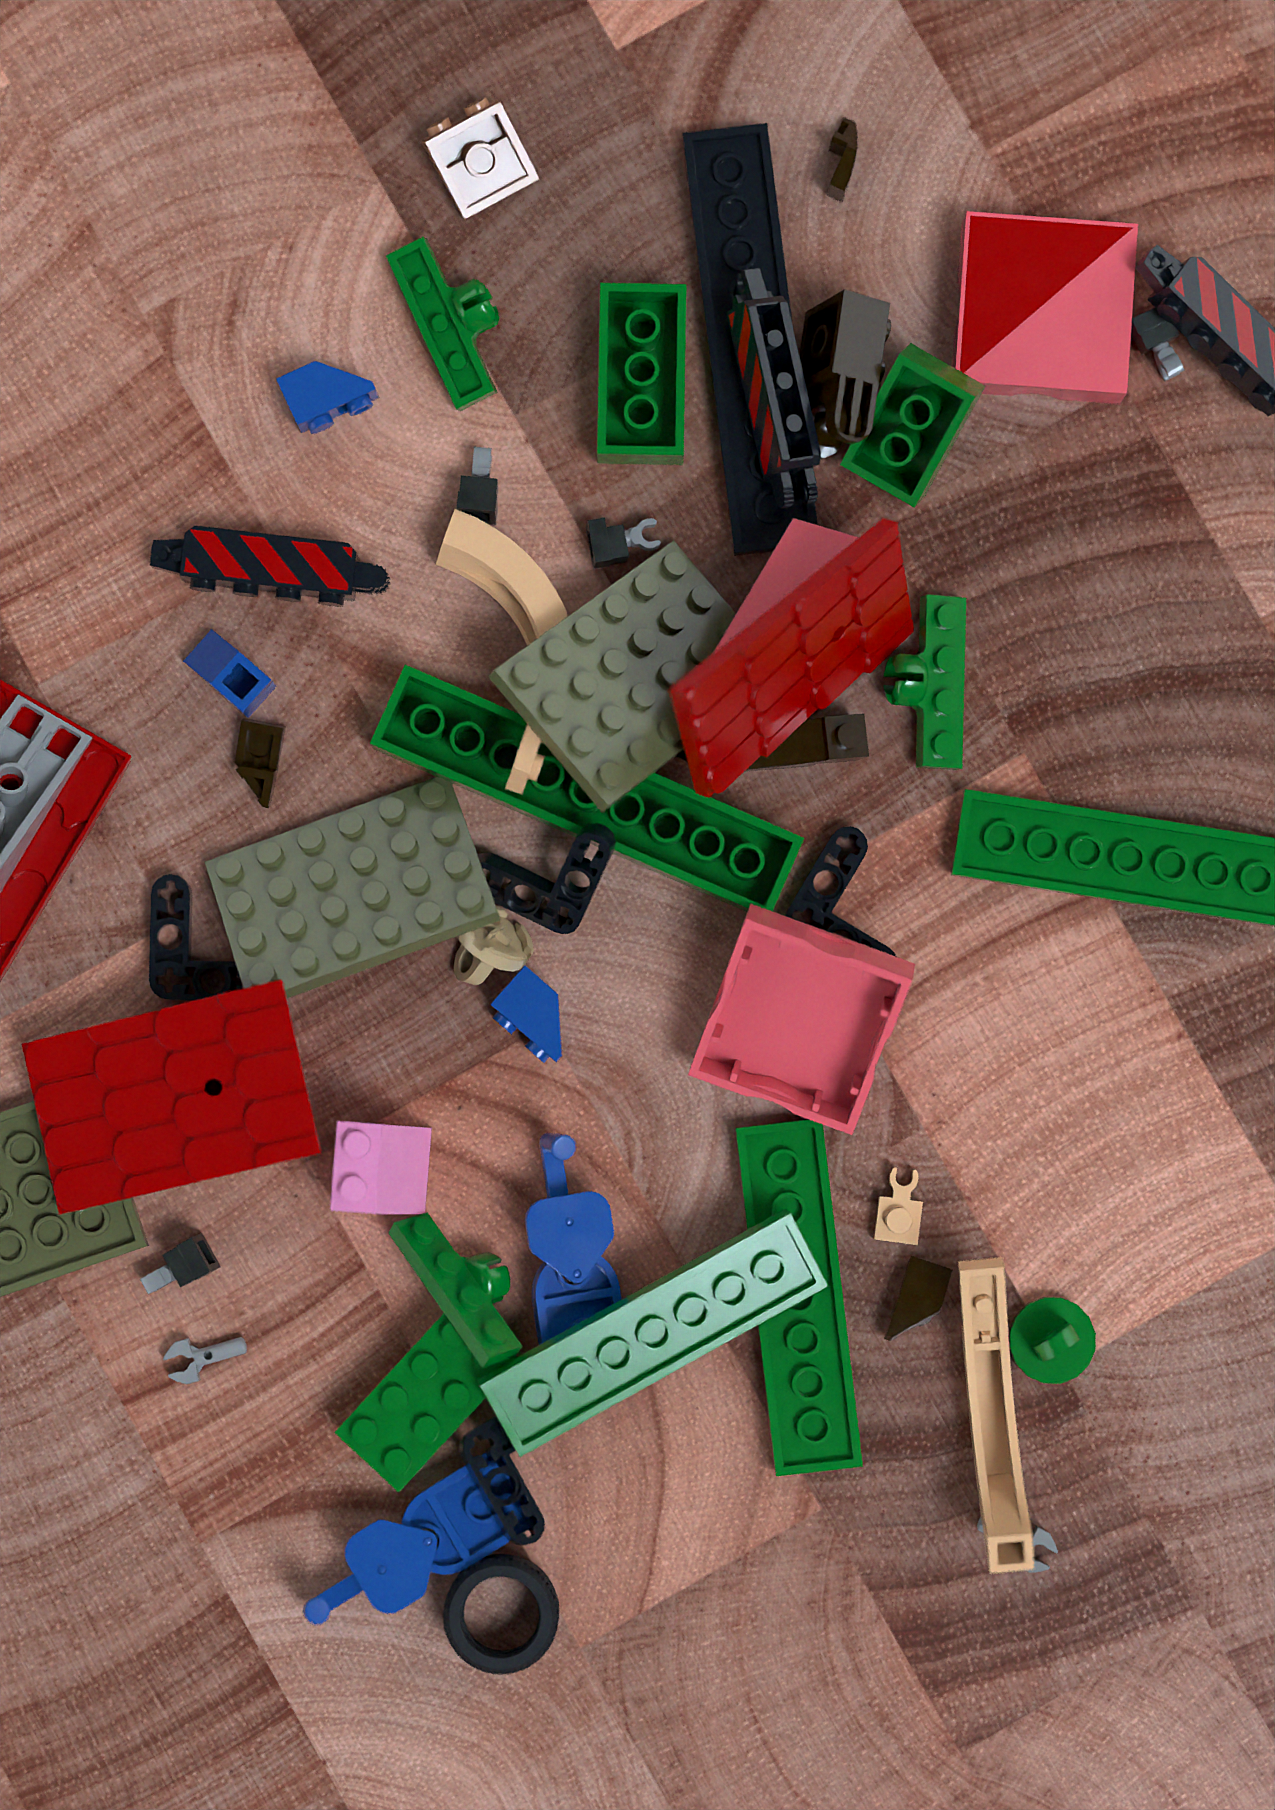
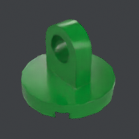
[1009,1297,1096,1384]

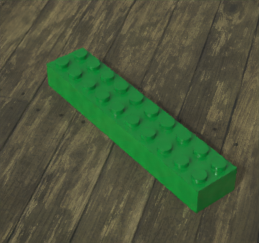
[370,664,804,912]

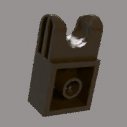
[799,289,891,460]

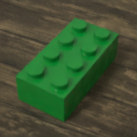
[597,283,687,465]
[334,1313,518,1493]

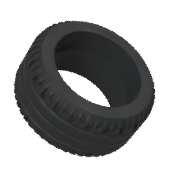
[443,1554,559,1675]

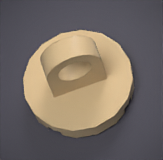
[454,905,534,985]

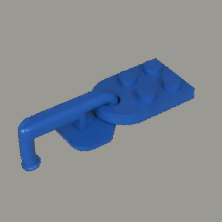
[525,1133,622,1345]
[303,1452,533,1625]

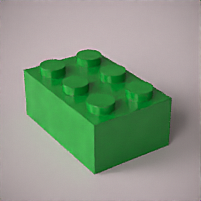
[840,343,986,508]

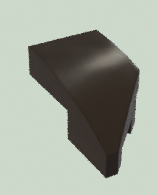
[827,117,858,202]
[235,718,286,808]
[884,1256,953,1341]

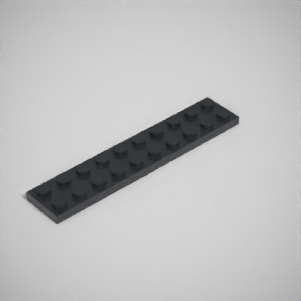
[682,123,818,556]

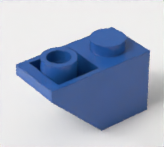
[276,361,379,434]
[183,629,277,718]
[491,965,562,1063]

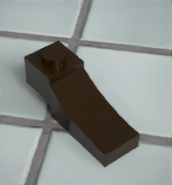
[745,714,869,772]

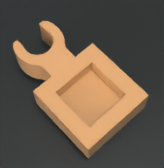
[873,1167,923,1245]

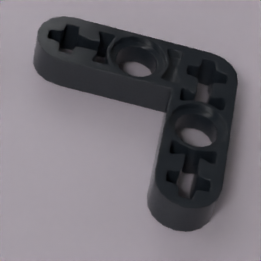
[478,823,616,934]
[785,826,897,957]
[149,874,243,1001]
[459,1416,545,1546]

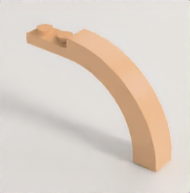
[435,509,568,794]
[958,1257,1034,1573]

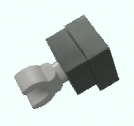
[1131,308,1184,381]
[457,447,498,525]
[586,517,661,569]
[140,1233,221,1294]

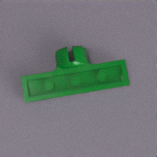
[386,237,499,411]
[883,595,966,770]
[388,1212,522,1368]

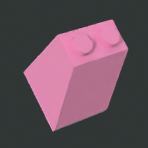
[330,1121,432,1215]

